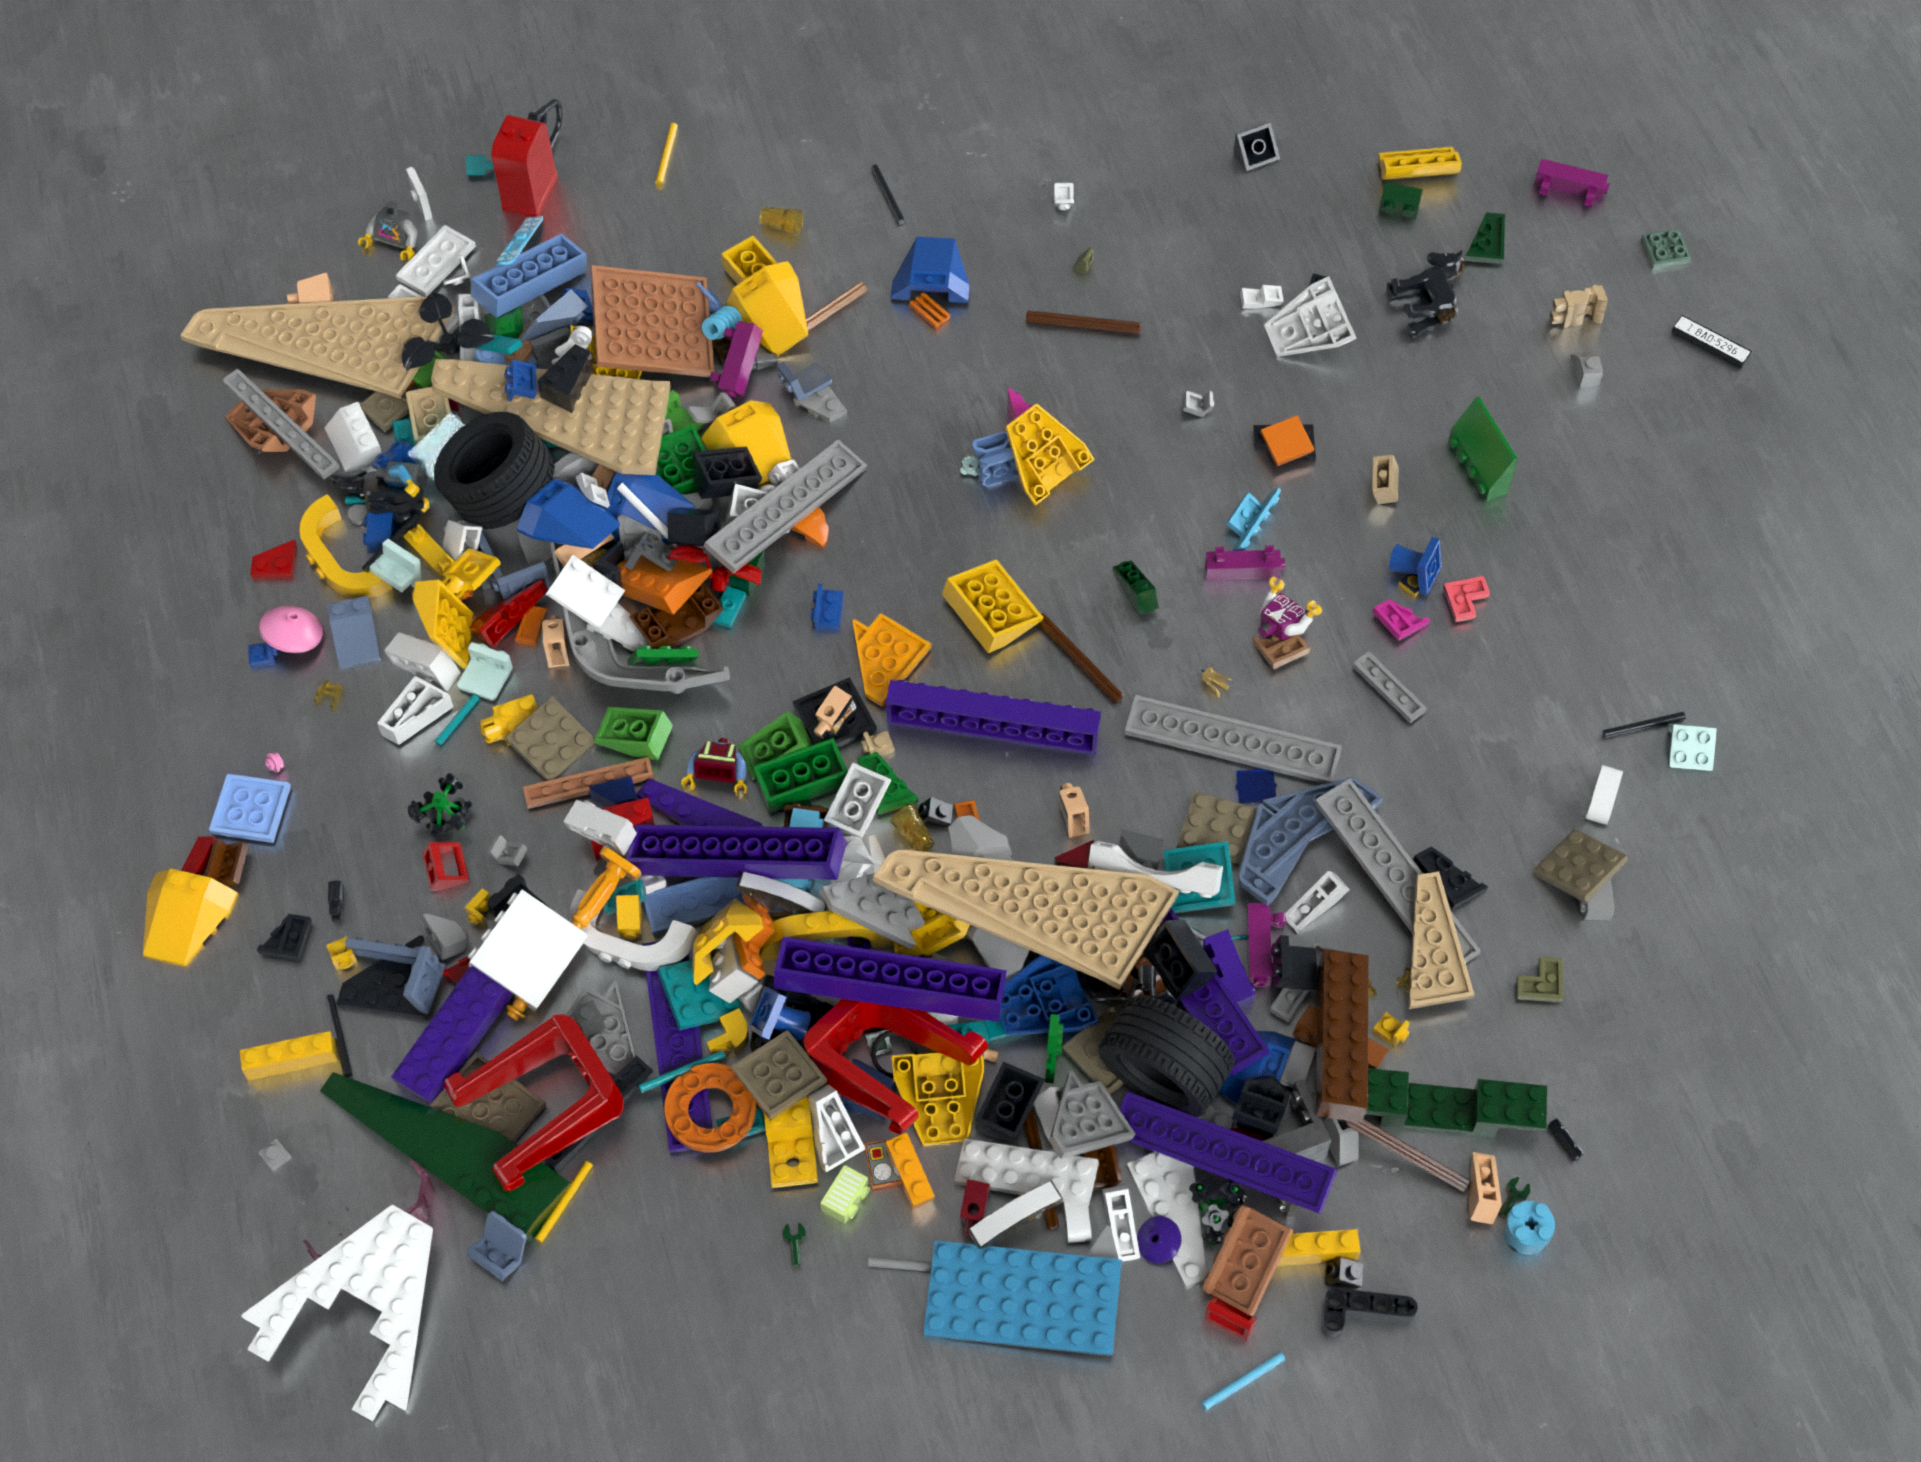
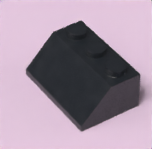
[693,446,762,499]
[1144,920,1217,1001]
[975,1061,1045,1140]

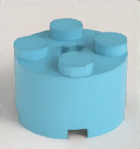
[1503,1201,1555,1255]

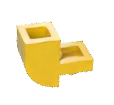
[706,1008,749,1056]

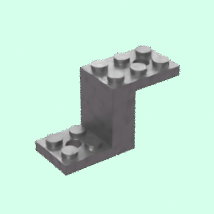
[1263,1079,1331,1219]

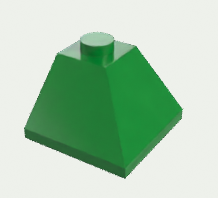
[484,306,524,339]

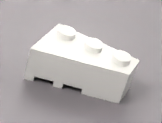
[384,632,461,692]
[377,676,453,745]
[709,932,758,1003]
[808,1084,865,1172]

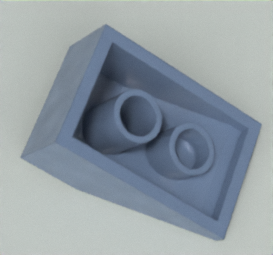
[520,289,588,341]
[327,596,381,669]

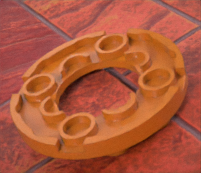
[664,1063,757,1152]

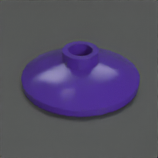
[1137,1216,1182,1263]

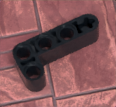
[1321,1288,1418,1339]

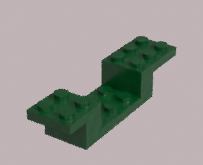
[1366,1068,1547,1137]

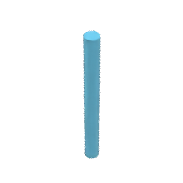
[1201,1352,1285,1410]

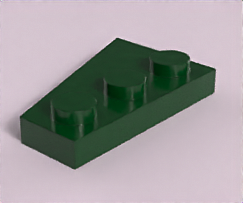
[1464,212,1505,264]

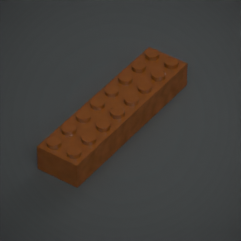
[1316,949,1369,1123]

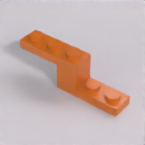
[732,889,775,979]

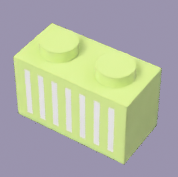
[820,1165,870,1224]

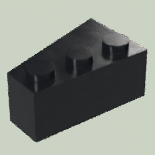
[537,344,594,413]

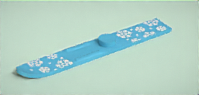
[496,216,544,265]

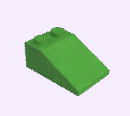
[594,707,673,760]
[738,711,812,780]

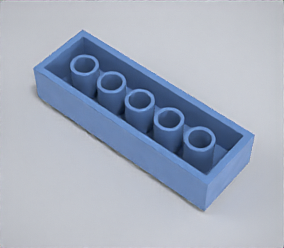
[471,233,587,318]

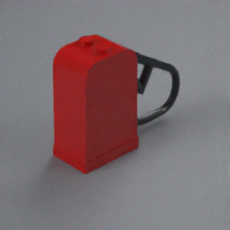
[491,99,563,217]

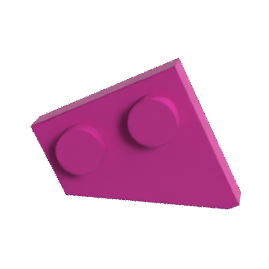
[1372,599,1430,641]

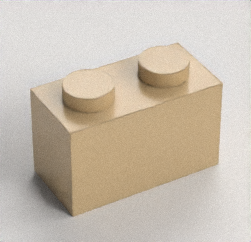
[1372,455,1399,504]

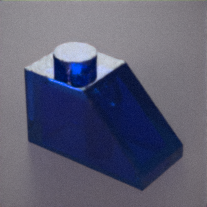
[589,776,637,807]

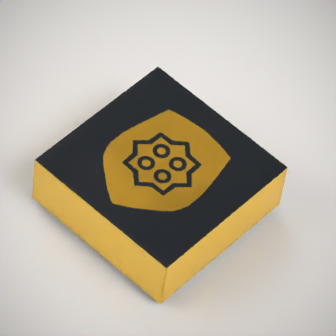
[1399,574,1429,597]

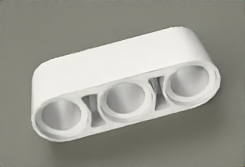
[1585,765,1623,825]
[1063,1202,1091,1243]

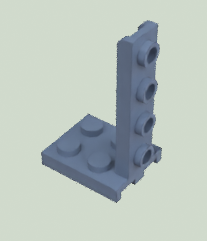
[478,531,552,601]
[345,937,446,1014]

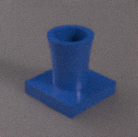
[1389,537,1442,596]
[748,986,811,1041]

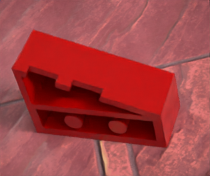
[591,798,655,861]

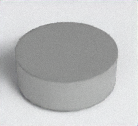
[348,504,368,525]

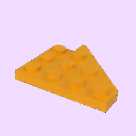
[852,613,931,707]

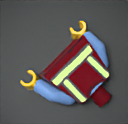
[681,738,747,797]

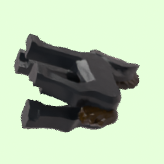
[1386,250,1466,339]

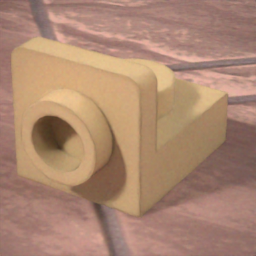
[861,731,895,756]

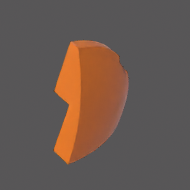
[791,507,829,548]

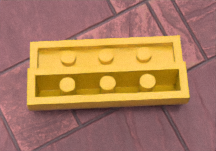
[1378,147,1462,180]

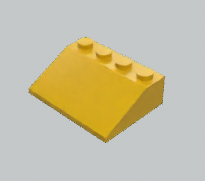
[942,559,1043,653]
[412,579,474,670]

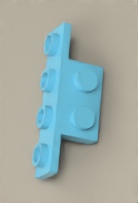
[1225,487,1282,551]

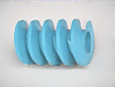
[702,305,741,340]

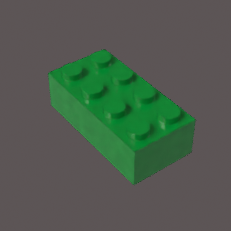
[753,738,848,814]

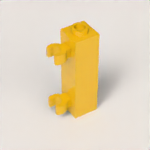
[403,524,455,582]

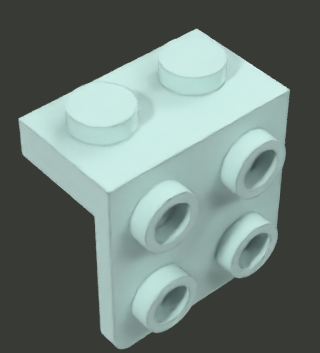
[457,642,513,701]

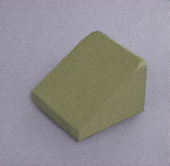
[1073,247,1094,274]

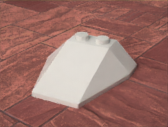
[1264,276,1357,357]

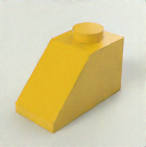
[616,895,643,941]

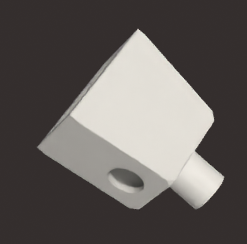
[443,520,482,561]

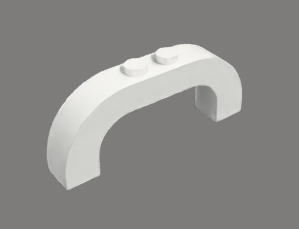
[570,889,698,971]

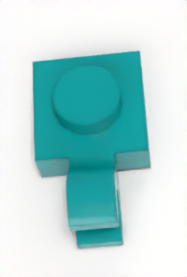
[466,155,494,175]

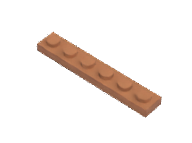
[523,757,654,809]

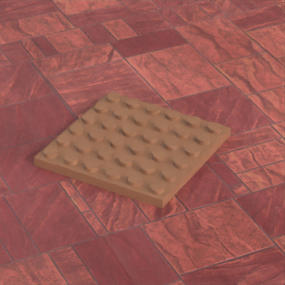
[590,265,715,377]

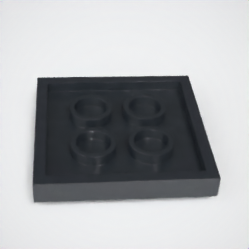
[792,677,877,747]

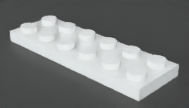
[954,1139,1099,1206]

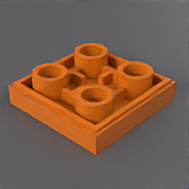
[1260,415,1314,466]

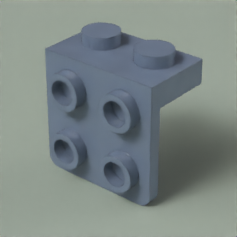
[777,361,832,401]
[466,1211,527,1281]

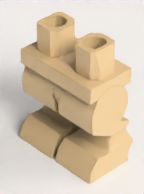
[1550,284,1608,328]

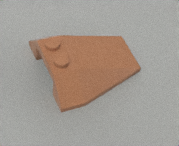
[225,389,316,452]

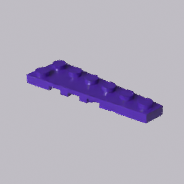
[636,778,763,827]

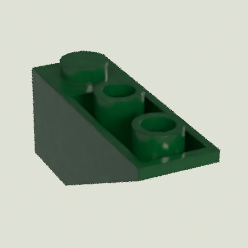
[1113,560,1159,615]

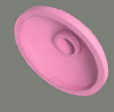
[259,606,323,653]

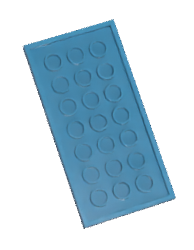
[923,1241,1122,1356]

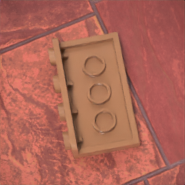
[1202,1205,1294,1316]

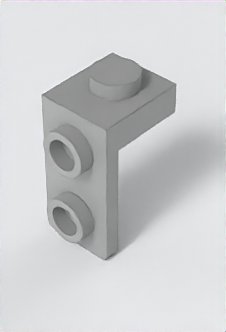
[687,393,736,423]

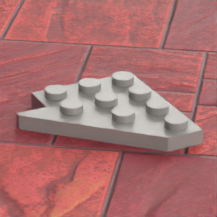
[566,981,636,1077]

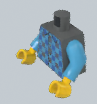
[376,461,430,513]

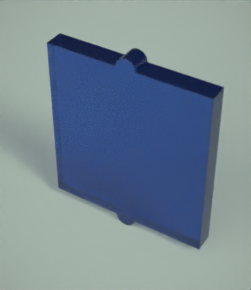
[1235,769,1277,804]

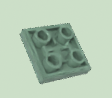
[1641,229,1691,269]

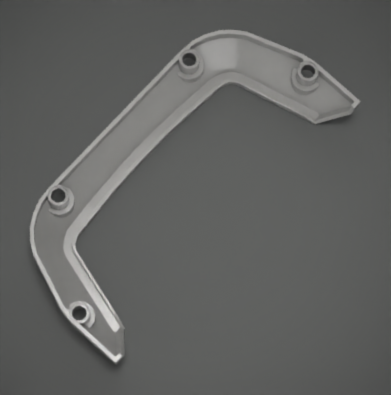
[550,419,730,694]

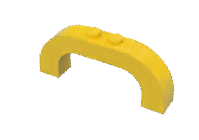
[300,494,392,599]
[760,911,893,962]

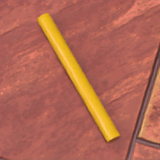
[655,123,678,186]
[534,1161,593,1243]

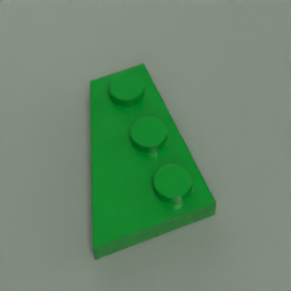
[627,646,699,666]
[857,752,919,816]
[1045,1014,1064,1084]

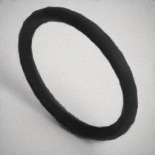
[871,1031,918,1077]

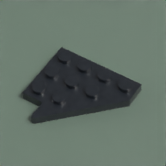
[336,935,441,1020]

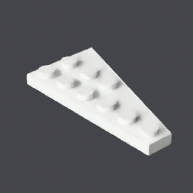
[1126,1152,1207,1290]

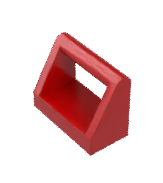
[422,842,469,891]
[1204,1297,1258,1341]

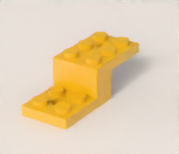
[764,1095,818,1188]

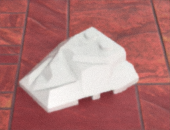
[810,834,885,912]

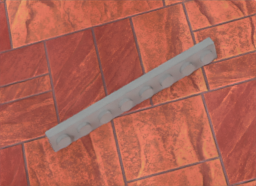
[222,369,340,479]

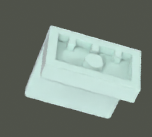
[1668,723,1717,771]

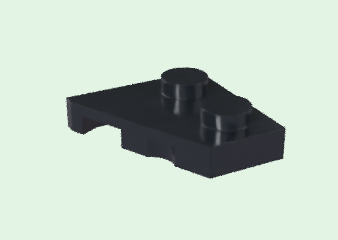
[257,914,312,960]

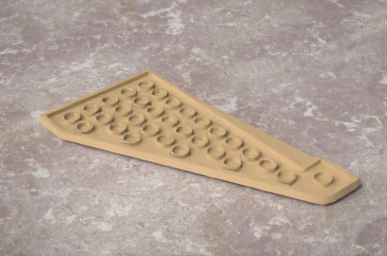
[180,296,455,399]
[431,359,671,475]
[873,850,1179,990]

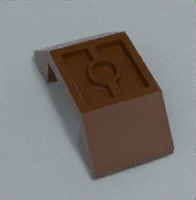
[630,582,723,649]

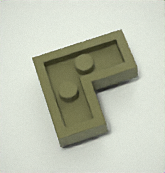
[1517,957,1563,1003]

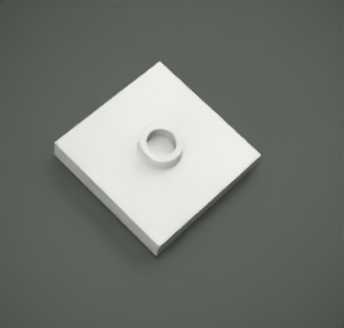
[406,167,432,220]

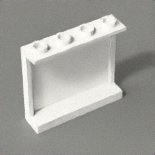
[468,890,588,1011]

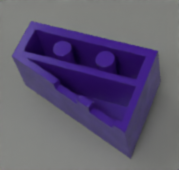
[1202,929,1256,1009]

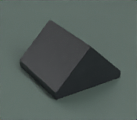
[1234,122,1280,171]
[667,507,718,546]

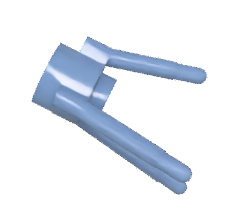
[696,282,725,316]

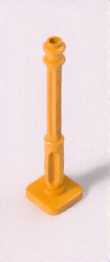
[506,846,642,1021]

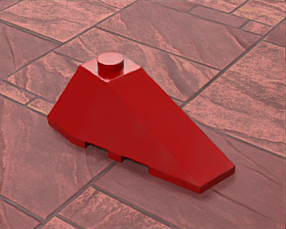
[469,580,548,649]

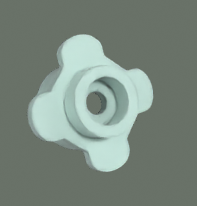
[960,456,979,476]

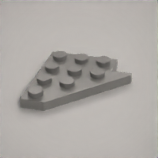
[819,873,925,949]
[1049,1070,1135,1159]

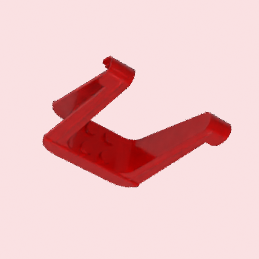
[804,999,989,1135]
[443,1014,624,1191]

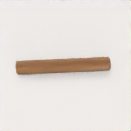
[806,282,867,330]

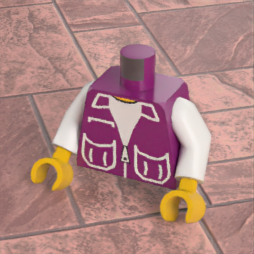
[1258,576,1322,640]

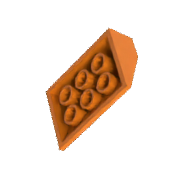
[617,555,712,615]

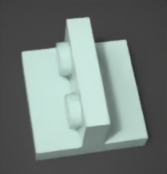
[369,539,421,592]

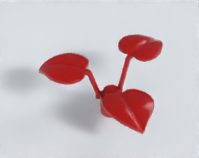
[669,545,761,591]

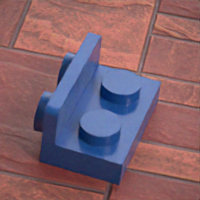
[504,360,537,402]
[810,584,844,631]

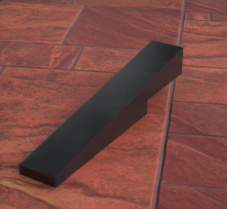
[543,1055,653,1173]

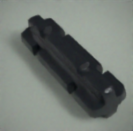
[1548,1118,1584,1161]

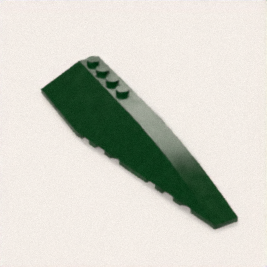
[320,1072,571,1241]

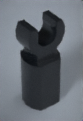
[328,880,344,920]

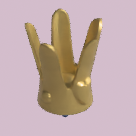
[1201,667,1232,697]

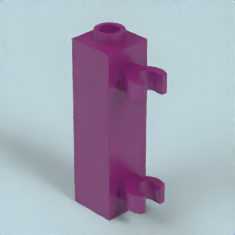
[1534,158,1610,207]
[710,321,763,398]
[1205,545,1285,580]
[1246,903,1286,987]

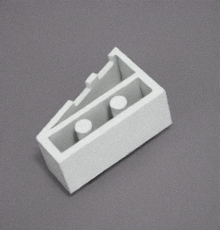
[564,800,637,856]

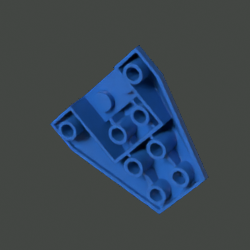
[891,237,970,303]
[603,472,695,544]
[517,478,620,549]
[1000,955,1099,1036]
[1219,1031,1296,1106]

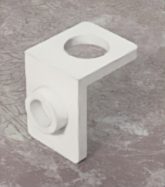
[443,254,470,286]

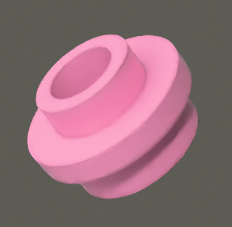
[265,752,284,773]

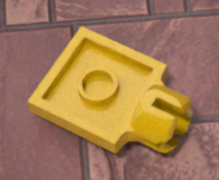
[442,548,501,599]
[480,694,538,746]

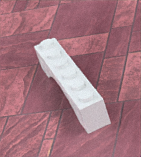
[458,294,482,362]
[1088,841,1223,898]

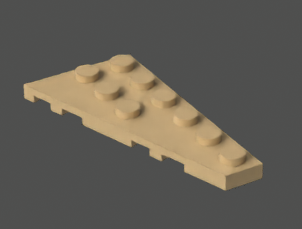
[1408,872,1475,1010]

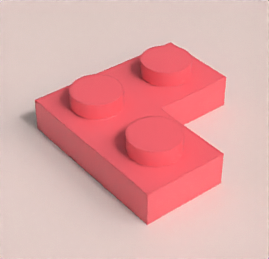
[1443,576,1490,622]

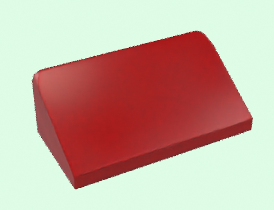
[181,836,216,876]

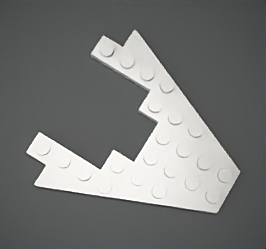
[241,1205,433,1421]

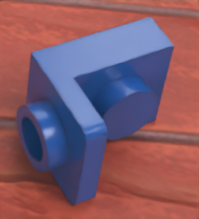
[248,643,279,667]

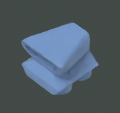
[972,431,1019,487]

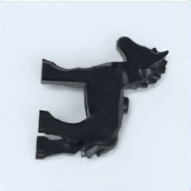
[330,463,424,515]

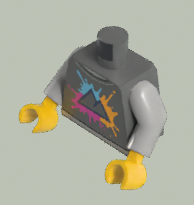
[358,201,418,261]

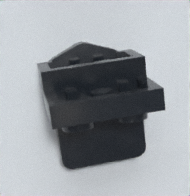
[1232,1075,1291,1138]

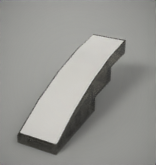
[736,871,827,915]
[968,1180,1063,1250]

